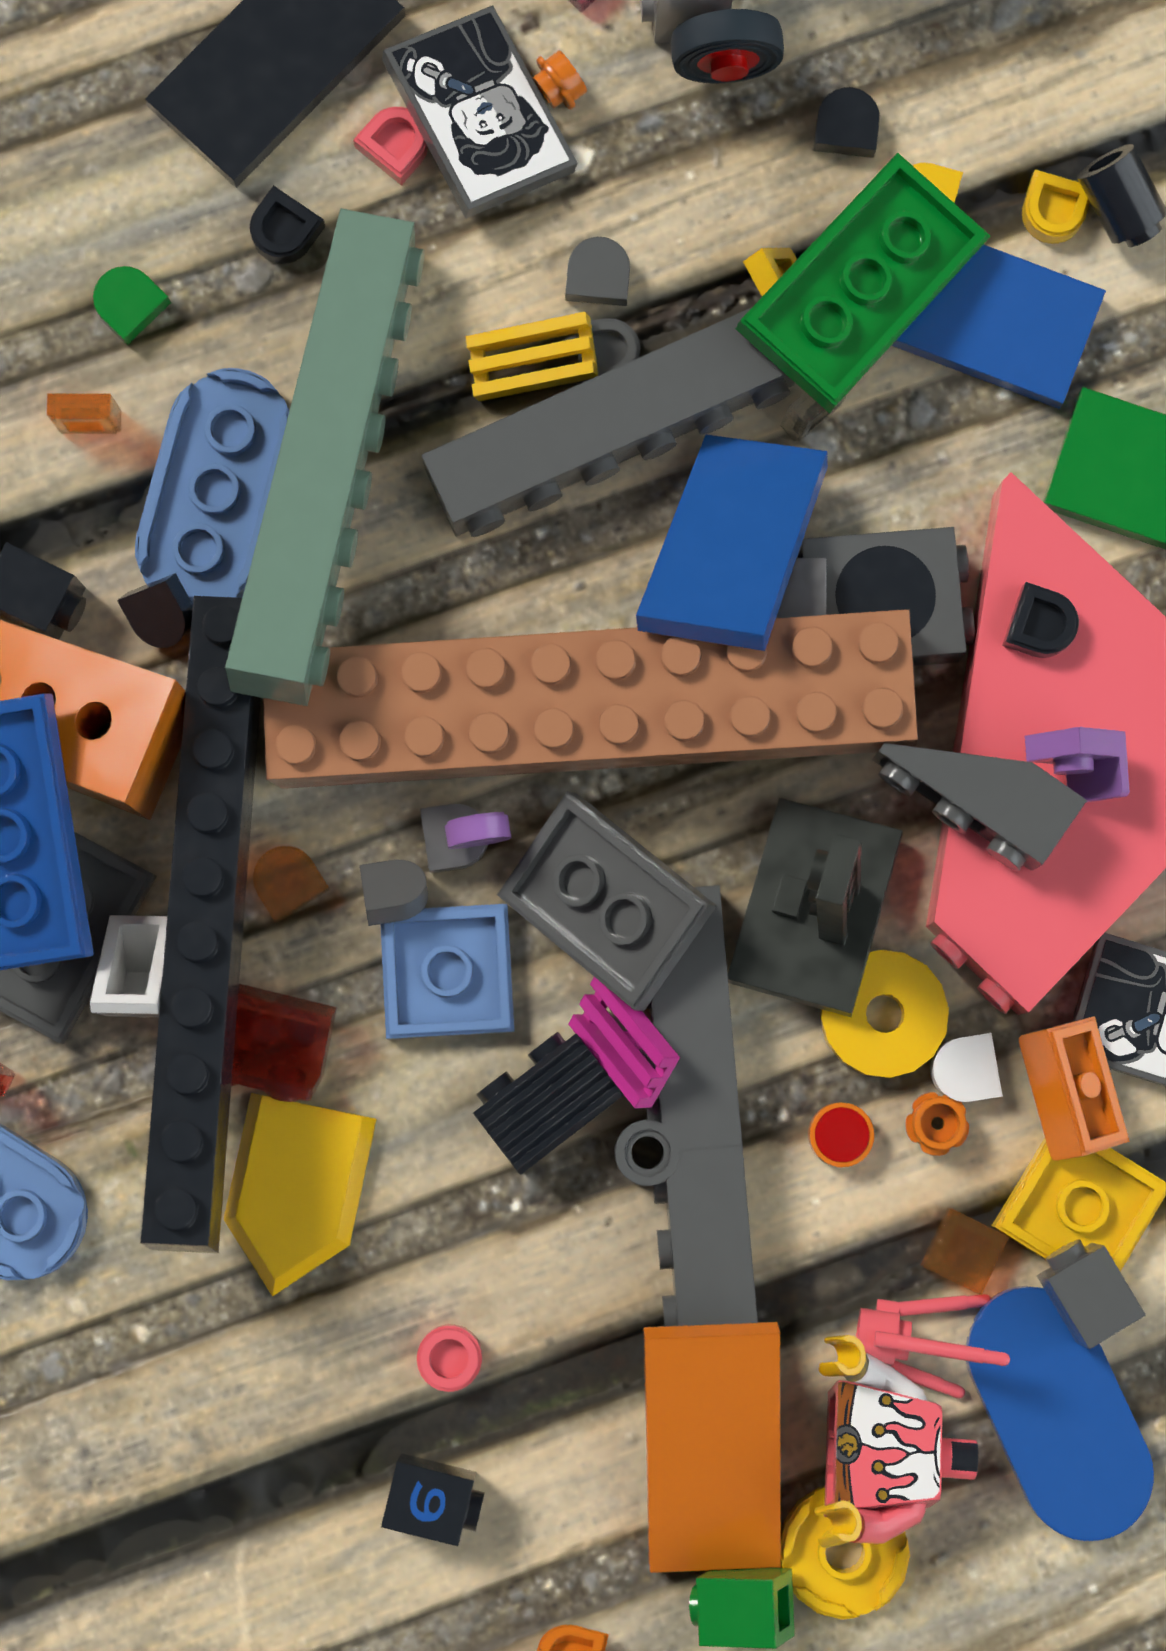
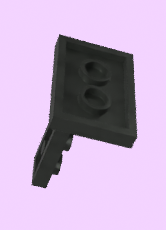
[728,798,903,1017]

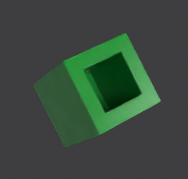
[689,1568,795,1649]

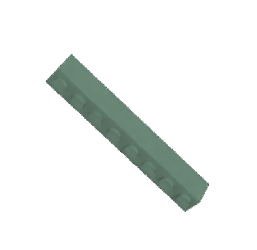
[225,208,425,706]

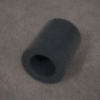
[1077,144,1166,247]

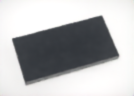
[145,0,406,188]

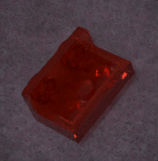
[231,983,337,1102]

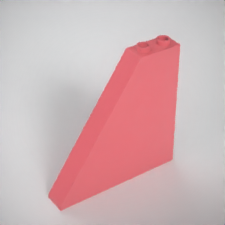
[926,472,1166,1015]

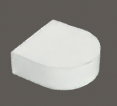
[930,1033,1003,1102]

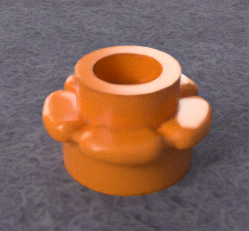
[532,50,587,110]
[905,1092,969,1156]

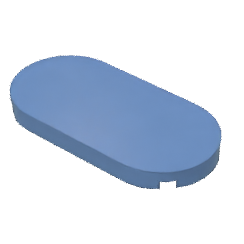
[135,368,290,605]
[0,1123,88,1280]

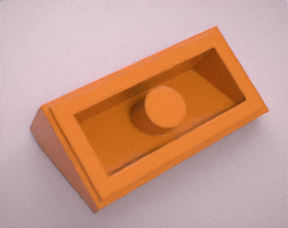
[1019,1016,1130,1161]

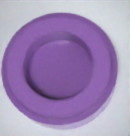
[444,812,512,849]

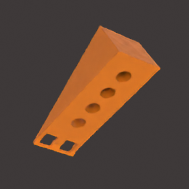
[0,620,186,820]

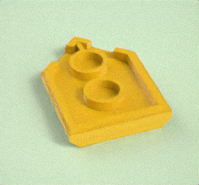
[223,1093,377,1297]

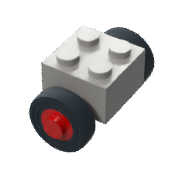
[640,0,784,84]

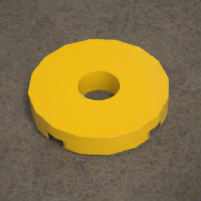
[820,950,949,1078]
[781,1486,910,1620]

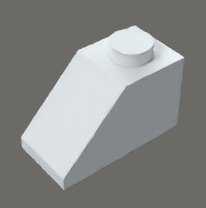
[90,915,167,1018]

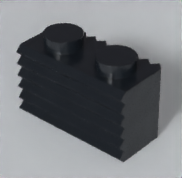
[473,1032,623,1175]

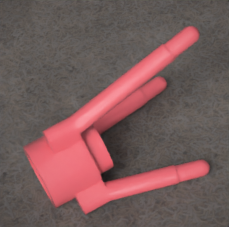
[856,1294,1010,1399]

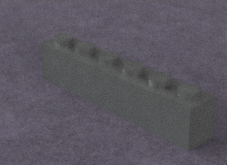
[422,307,795,537]

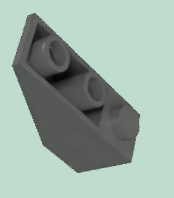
[872,743,1087,871]

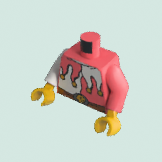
[814,1335,979,1548]

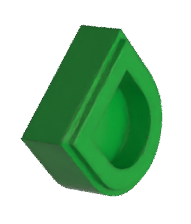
[93,266,171,345]

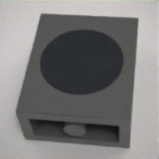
[798,527,975,666]

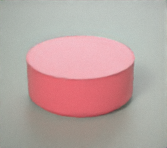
[417,1324,483,1392]

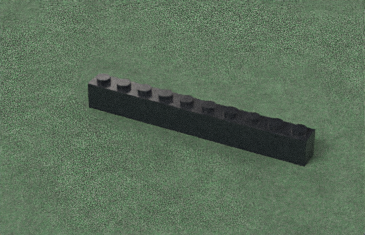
[140,596,261,1253]

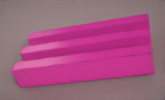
[568,977,680,1108]

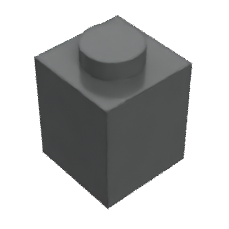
[1037,1239,1146,1349]

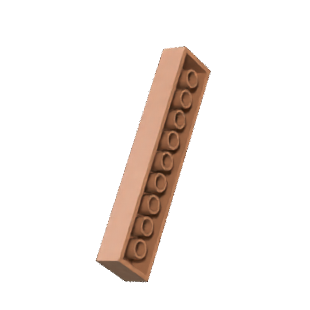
[263,609,918,789]

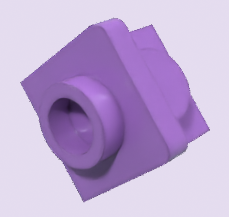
[1025,727,1130,802]

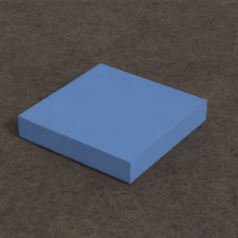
[380,904,515,1039]

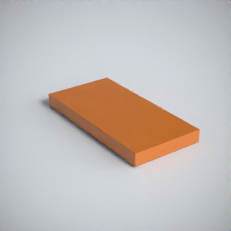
[644,1322,781,1573]

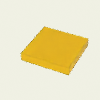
[992,1138,1166,1272]

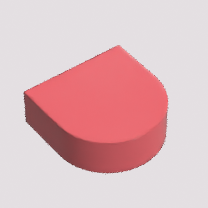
[353,106,428,186]

